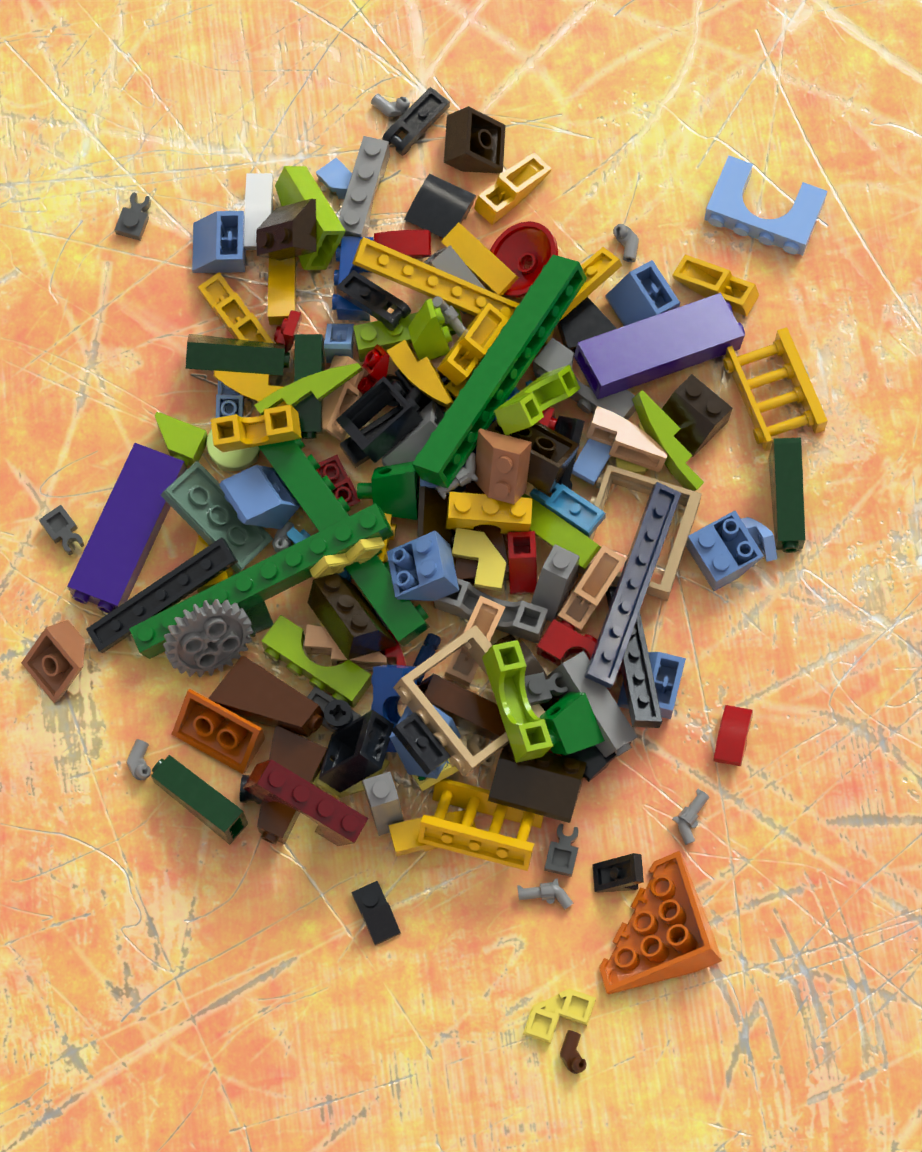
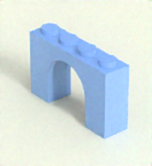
[704,156,828,256]

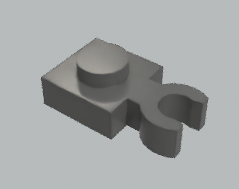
[115,192,151,241]
[39,505,84,555]
[525,672,568,706]
[544,823,578,877]

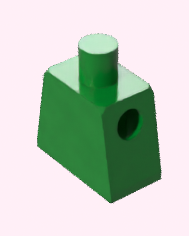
[357,461,419,520]
[540,692,605,755]

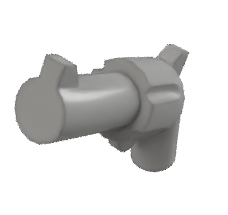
[432,296,466,338]
[436,452,478,499]
[672,789,709,845]
[517,878,573,910]

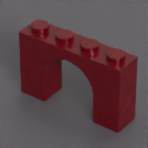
[243,759,369,846]

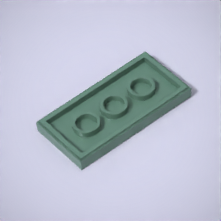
[161,461,273,573]

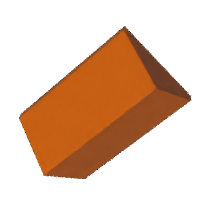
[171,689,265,774]

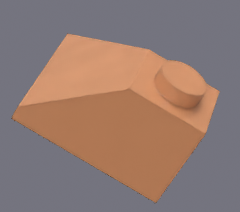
[21,620,85,703]

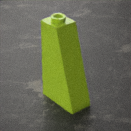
[275,166,346,270]

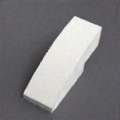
[244,173,273,250]

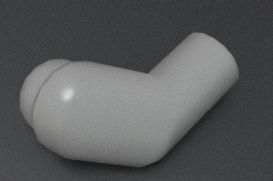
[371,93,410,117]
[613,224,639,262]
[272,521,294,553]
[127,739,151,781]

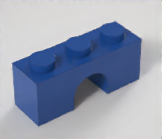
[332,236,374,321]
[371,665,417,753]

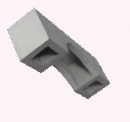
[339,136,390,243]
[533,338,636,420]
[434,578,548,644]

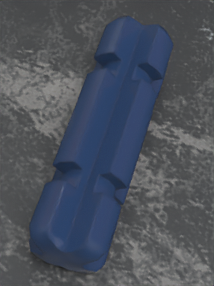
[413,633,441,685]

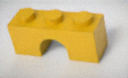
[211,405,302,452]
[446,492,532,534]

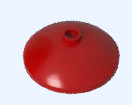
[490,221,558,298]

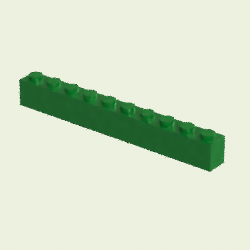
[412,255,587,489]
[258,413,430,647]
[129,503,394,659]

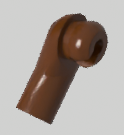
[560,1030,587,1074]

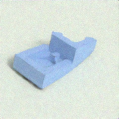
[316,158,352,199]
[741,517,777,562]

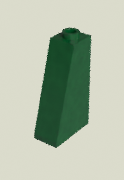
[185,334,290,375]
[294,334,325,439]
[768,437,805,553]
[151,755,248,845]

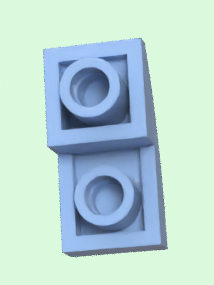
[216,381,245,418]
[572,439,611,485]

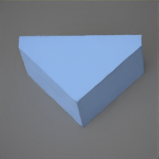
[324,324,354,363]

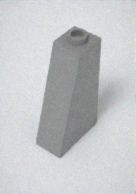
[547,651,638,758]

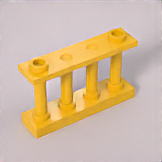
[723,327,828,451]
[417,778,544,871]

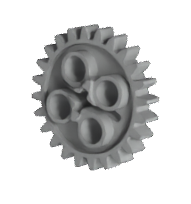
[163,599,253,677]

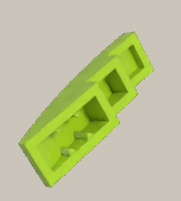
[254,363,363,415]
[632,390,704,491]
[521,493,601,569]

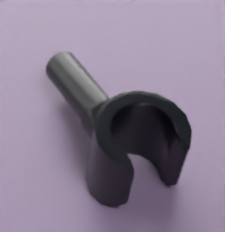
[394,369,422,403]

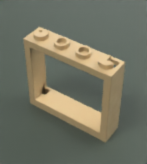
[578,465,702,601]
[393,625,545,776]

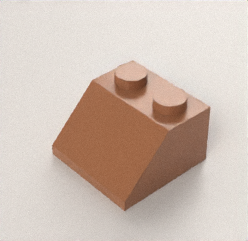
[474,429,532,504]

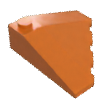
[599,851,722,995]

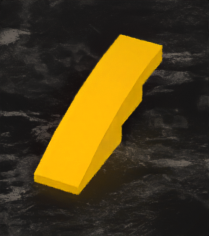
[197,272,274,343]

